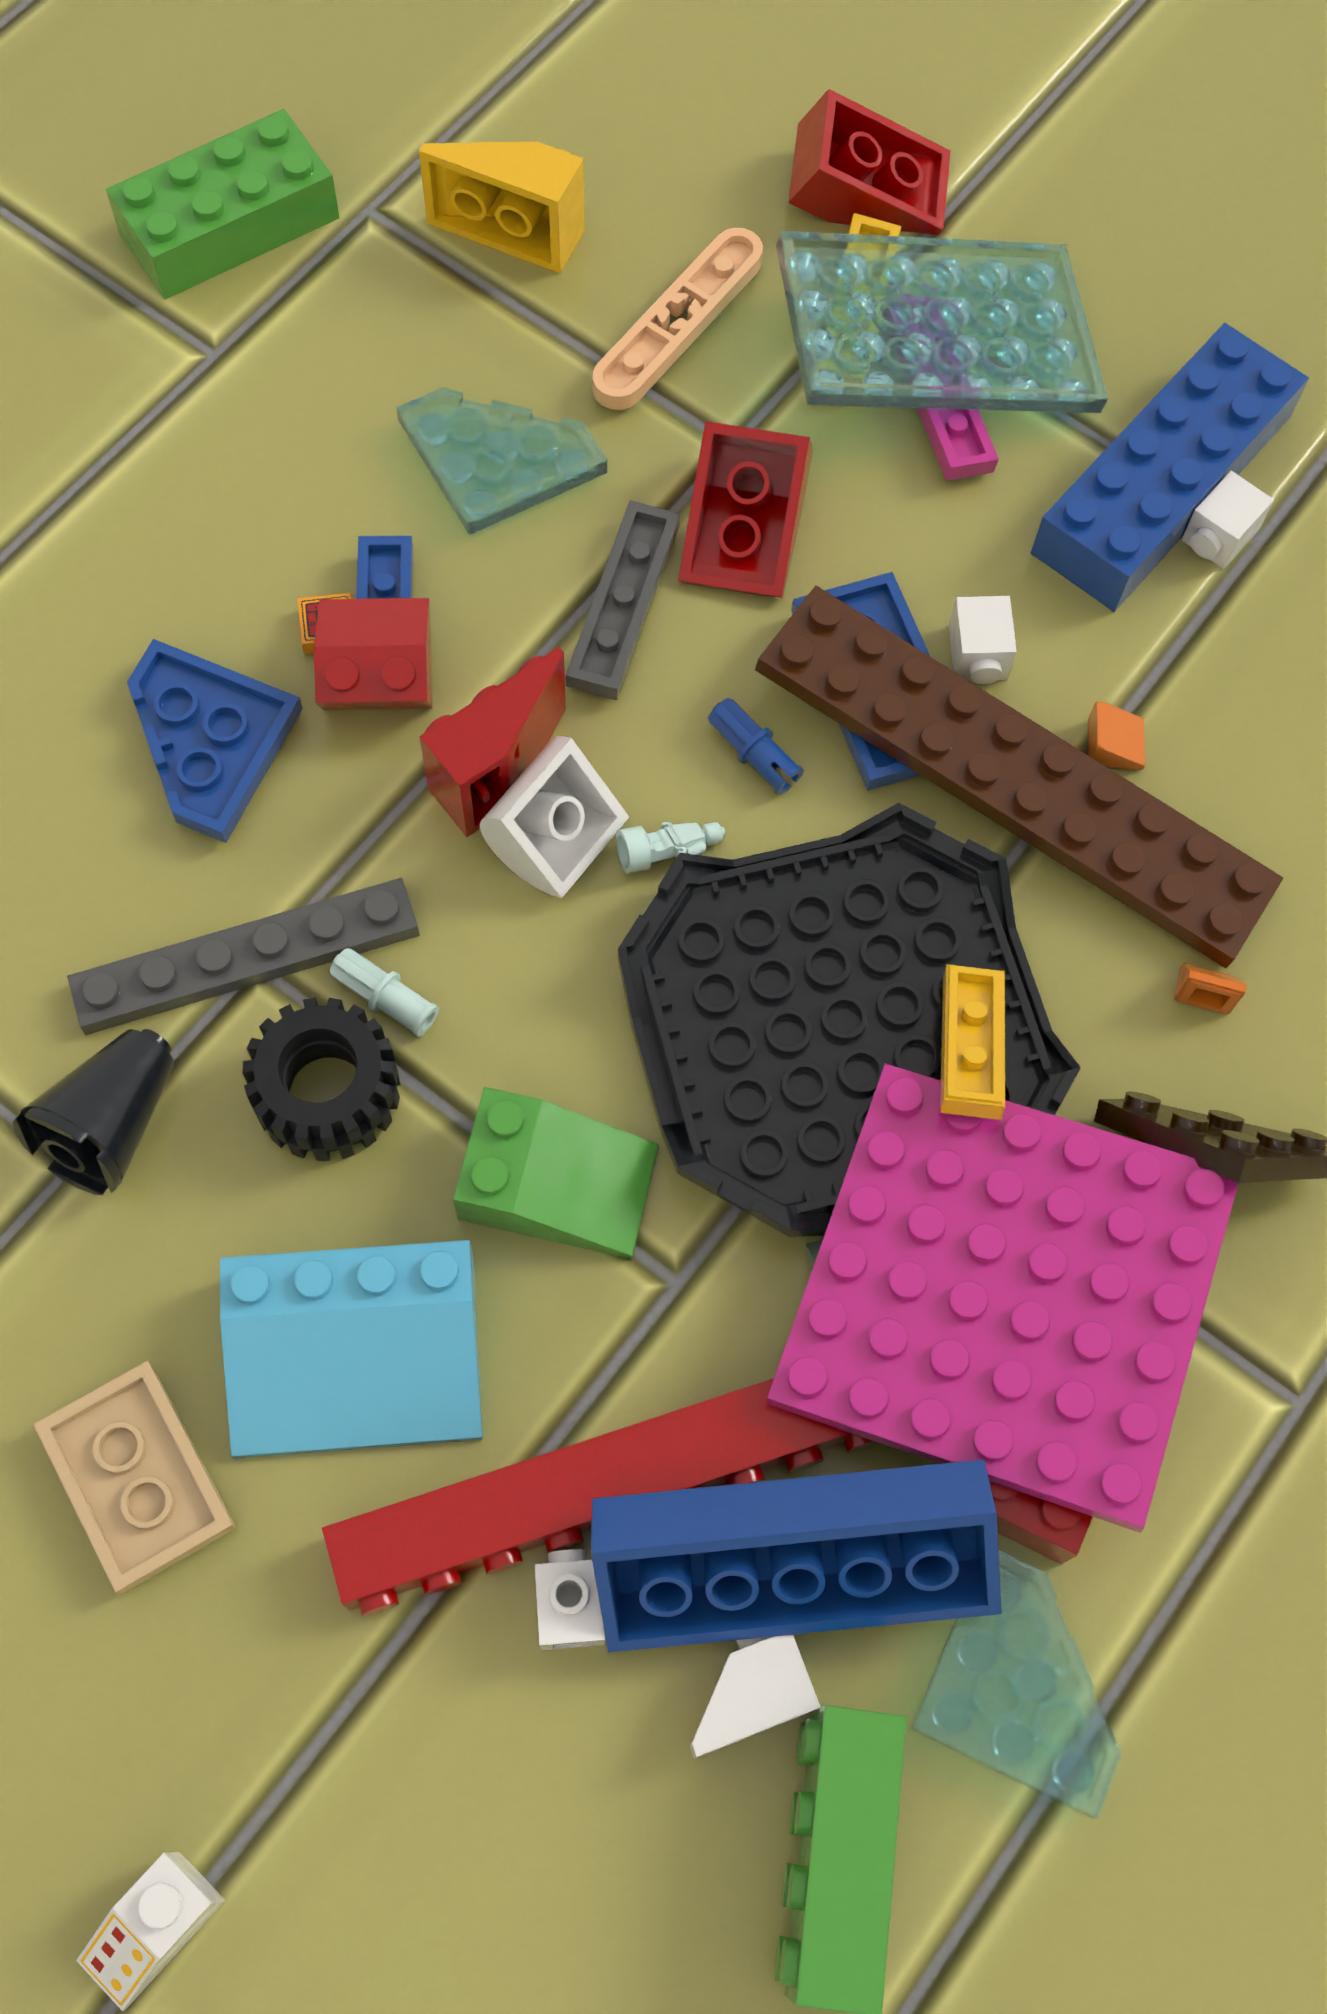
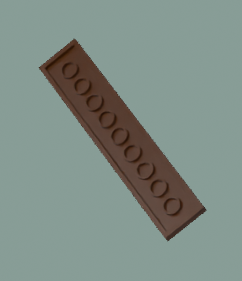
[755,585,1284,968]

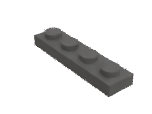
[565,500,680,700]

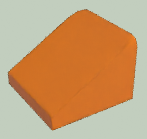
[1088,701,1145,770]
[1174,963,1247,1015]

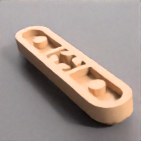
[592,228,763,410]

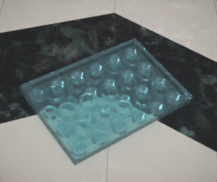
[776,231,1108,413]

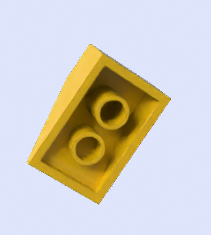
[419,141,585,273]

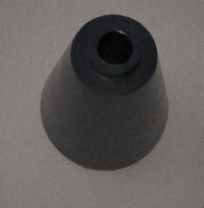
[12,1029,174,1195]

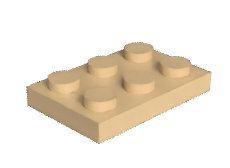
[33,1360,236,1595]

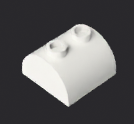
[480,736,629,898]

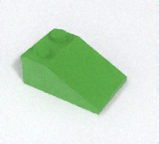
[453,1087,659,1259]

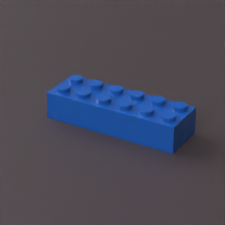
[1030,322,1309,612]
[591,1459,1002,1653]

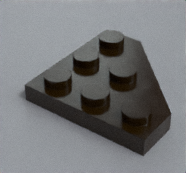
[1094,1091,1327,1183]

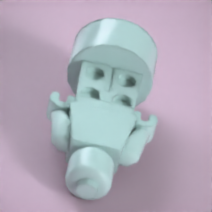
[616,822,725,874]

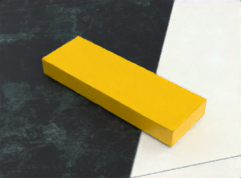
[940,964,1005,1120]

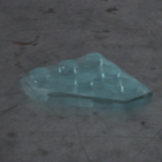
[396,387,607,535]
[911,1550,1122,1819]

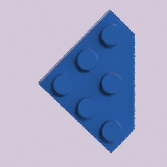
[127,639,303,843]

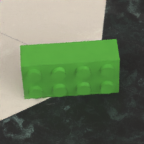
[106,109,339,300]
[774,1705,907,2014]

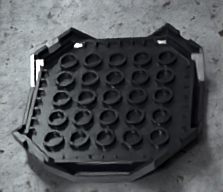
[618,803,1081,1237]

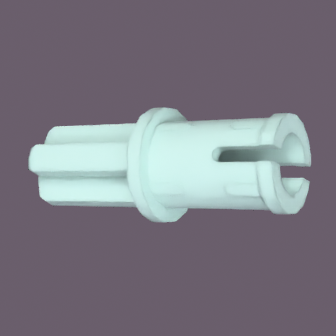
[329,948,440,1037]

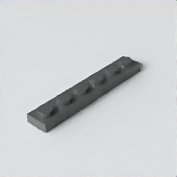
[67,877,420,1035]

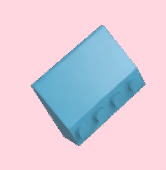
[220,1240,483,1458]

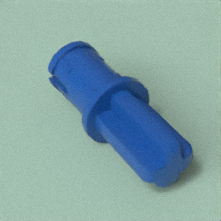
[708,698,804,795]

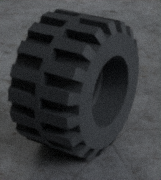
[242,998,401,1161]

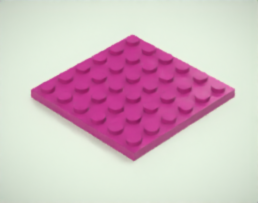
[767,1064,1238,1533]

